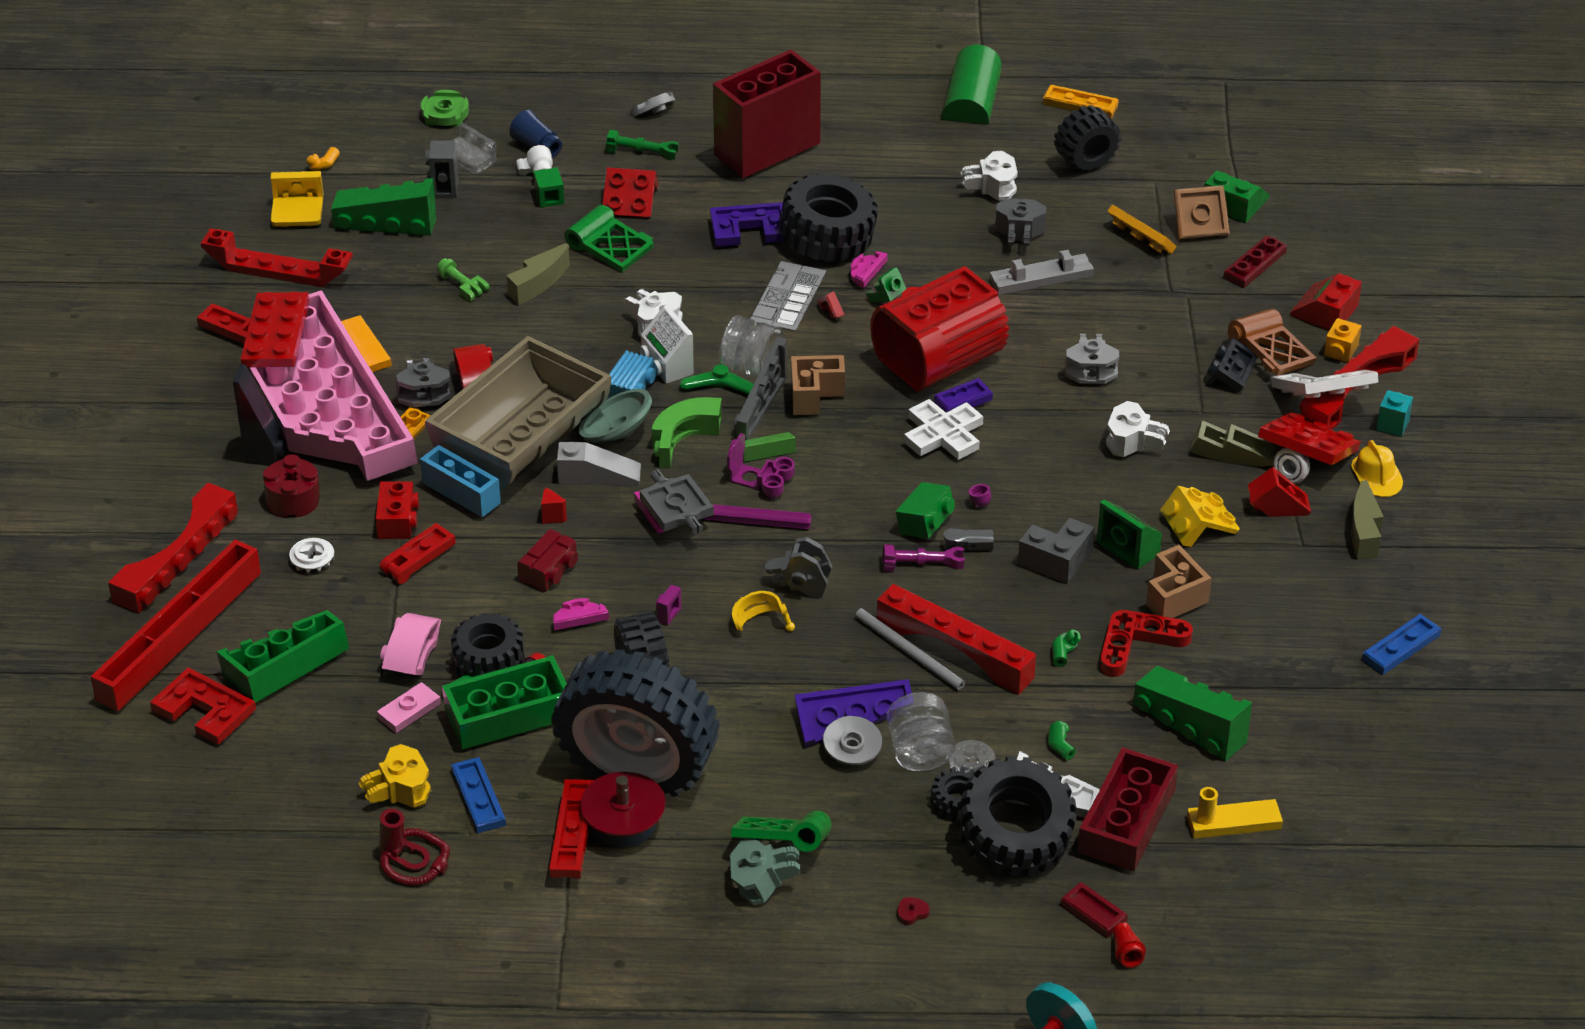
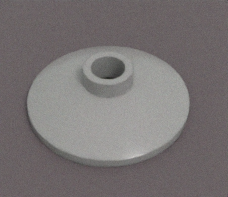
[823,716,882,765]

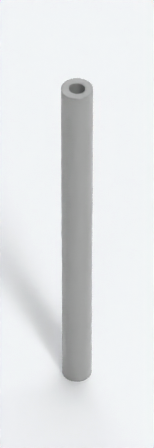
[855,608,965,691]

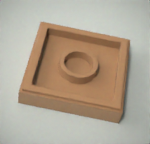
[1173,185,1230,240]

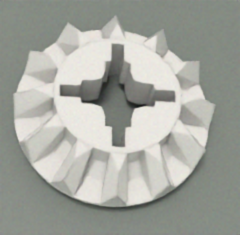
[289,538,334,573]

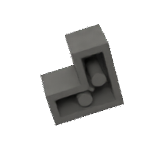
[1018,518,1094,584]

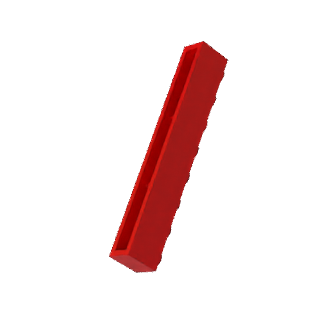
[90,539,261,711]

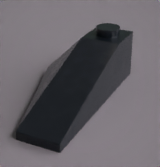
[233,364,286,466]

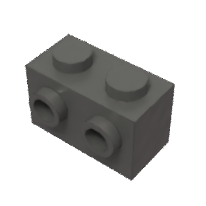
[425,141,459,198]

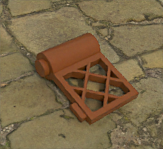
[1228,309,1317,376]

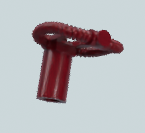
[379,808,450,886]

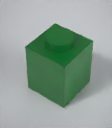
[534,167,565,208]

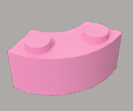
[380,613,441,675]

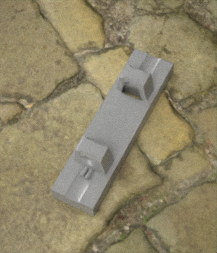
[990,250,1094,295]

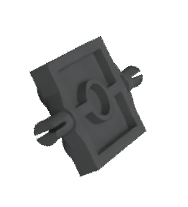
[640,469,714,535]

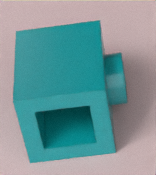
[1376,390,1413,437]

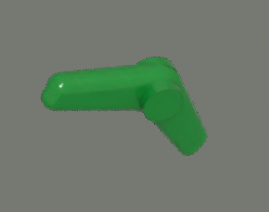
[680,364,754,394]

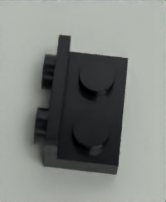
[1206,338,1258,393]

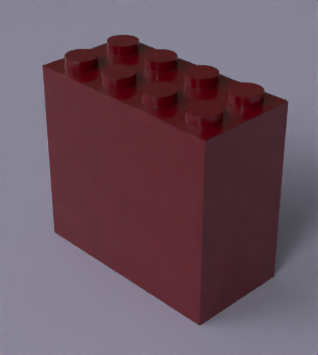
[713,49,821,178]

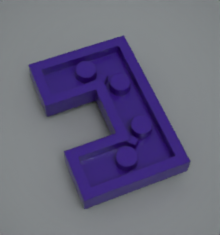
[710,202,785,246]

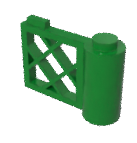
[564,205,654,273]
[731,810,832,852]

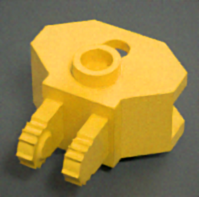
[358,744,431,808]

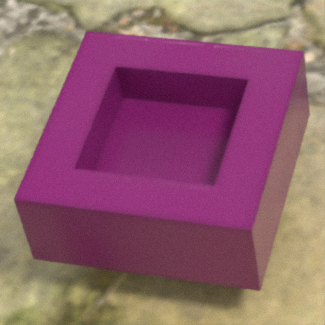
[656,585,682,626]

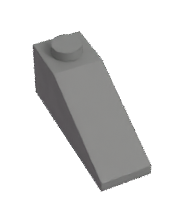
[557,442,641,485]

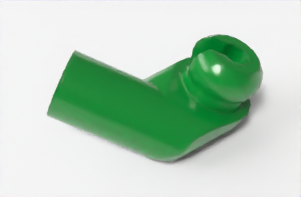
[1048,721,1076,761]

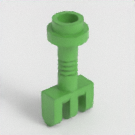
[437,258,490,302]

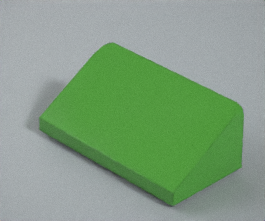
[743,432,796,462]

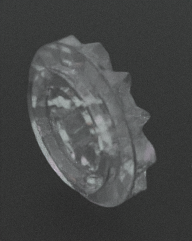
[948,740,995,773]

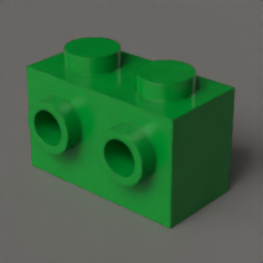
[895,482,955,539]

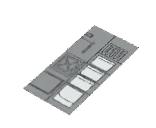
[749,261,826,330]

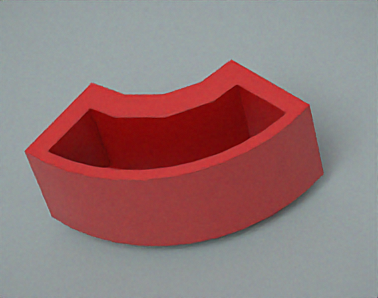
[452,344,493,390]

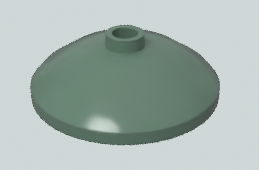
[579,389,652,443]

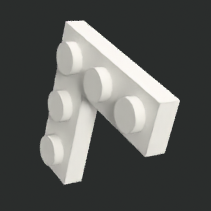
[1271,370,1379,398]

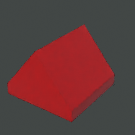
[541,488,567,524]

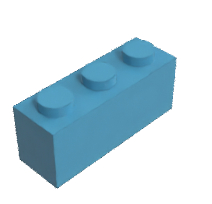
[420,445,501,518]

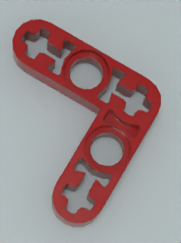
[1100,610,1193,677]

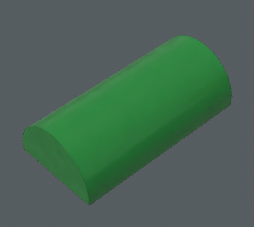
[942,45,1002,124]

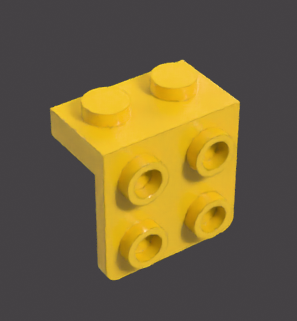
[271,171,324,227]
[1160,486,1240,547]

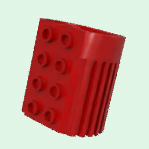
[870,266,1009,392]

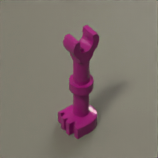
[882,544,965,572]

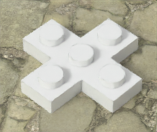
[904,399,983,460]

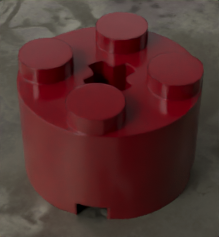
[263,454,320,518]

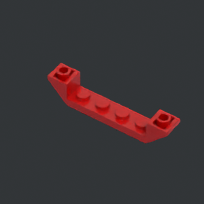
[201,228,353,287]

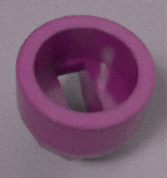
[968,484,991,507]

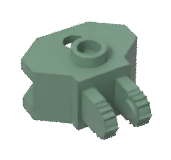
[730,838,800,906]

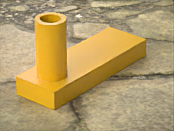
[1187,787,1283,839]

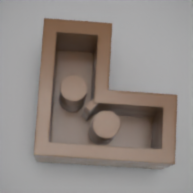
[791,355,845,415]
[1146,545,1212,618]

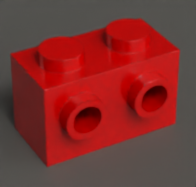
[376,481,419,539]

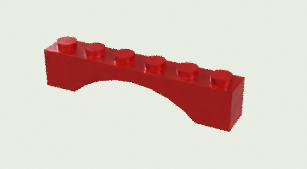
[1300,326,1420,430]
[108,482,238,614]
[877,584,1036,695]

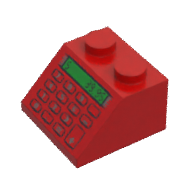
[1290,273,1362,331]

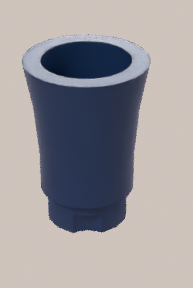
[509,110,563,158]

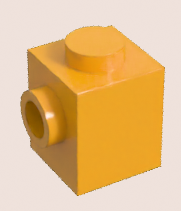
[1324,318,1362,363]

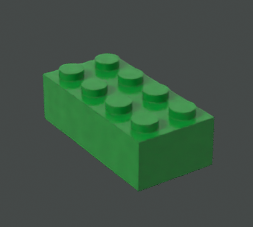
[442,655,567,749]

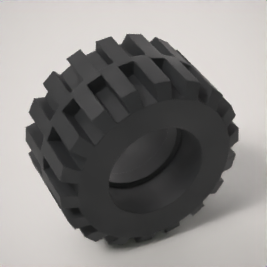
[1054,105,1121,173]
[613,611,669,667]
[451,613,525,677]

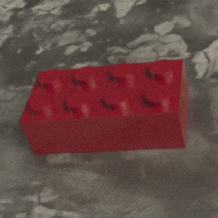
[1077,747,1178,872]

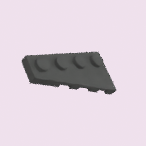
[734,336,787,440]

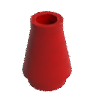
[1112,923,1146,968]

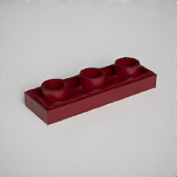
[1223,235,1287,288]

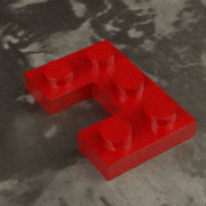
[150,667,256,745]

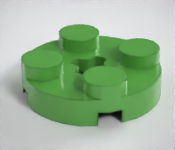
[421,90,469,127]

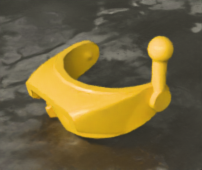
[732,591,795,632]

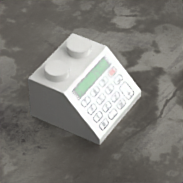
[639,305,694,384]

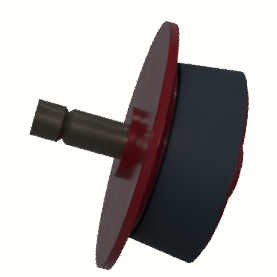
[581,771,665,847]

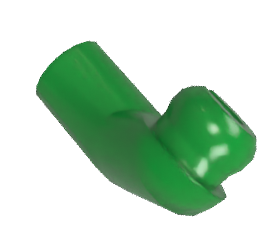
[1052,629,1081,667]

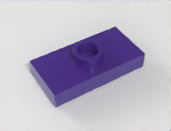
[934,378,993,413]

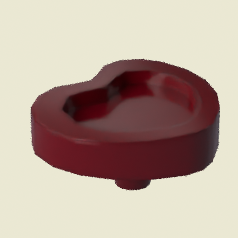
[898,897,930,925]

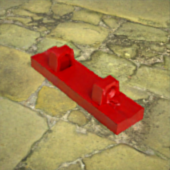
[549,779,595,878]

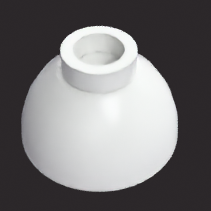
[1274,448,1310,484]

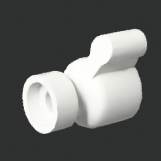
[516,145,553,176]

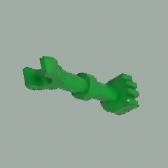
[606,129,679,160]

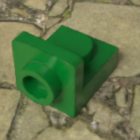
[866,267,906,302]

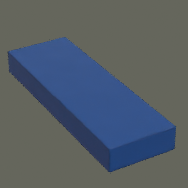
[1362,614,1442,675]
[451,757,506,834]

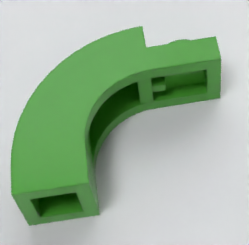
[652,397,722,468]

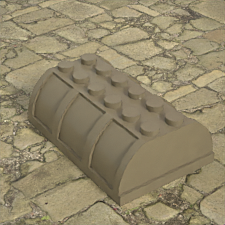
[425,336,612,491]

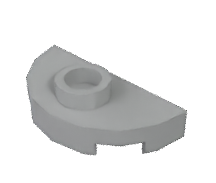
[631,92,675,117]

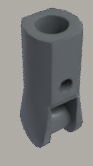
[943,528,994,551]

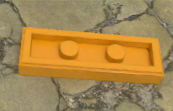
[1043,85,1119,119]
[341,315,392,372]

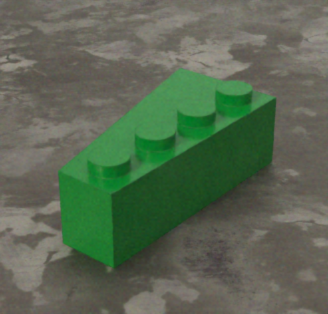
[331,178,437,236]
[216,610,349,703]
[1133,666,1252,762]

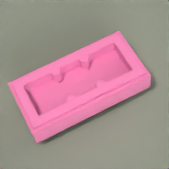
[377,682,441,733]

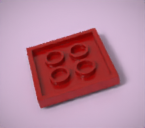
[1258,413,1361,465]

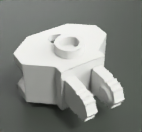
[960,151,1018,201]
[624,289,682,337]
[1106,401,1170,457]

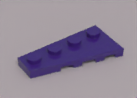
[794,679,914,749]

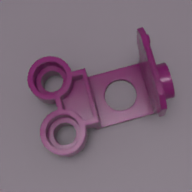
[727,433,795,498]

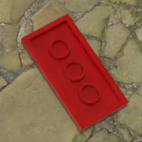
[240,292,310,368]

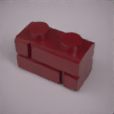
[517,529,578,592]

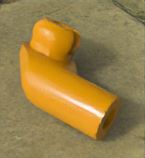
[306,147,340,171]

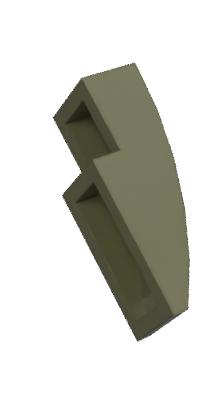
[506,243,570,306]
[1190,420,1280,466]
[1351,480,1384,560]

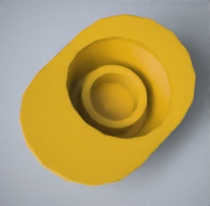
[1351,440,1403,497]

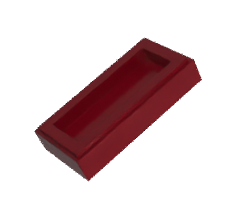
[1060,882,1128,938]

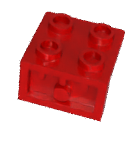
[603,167,659,219]

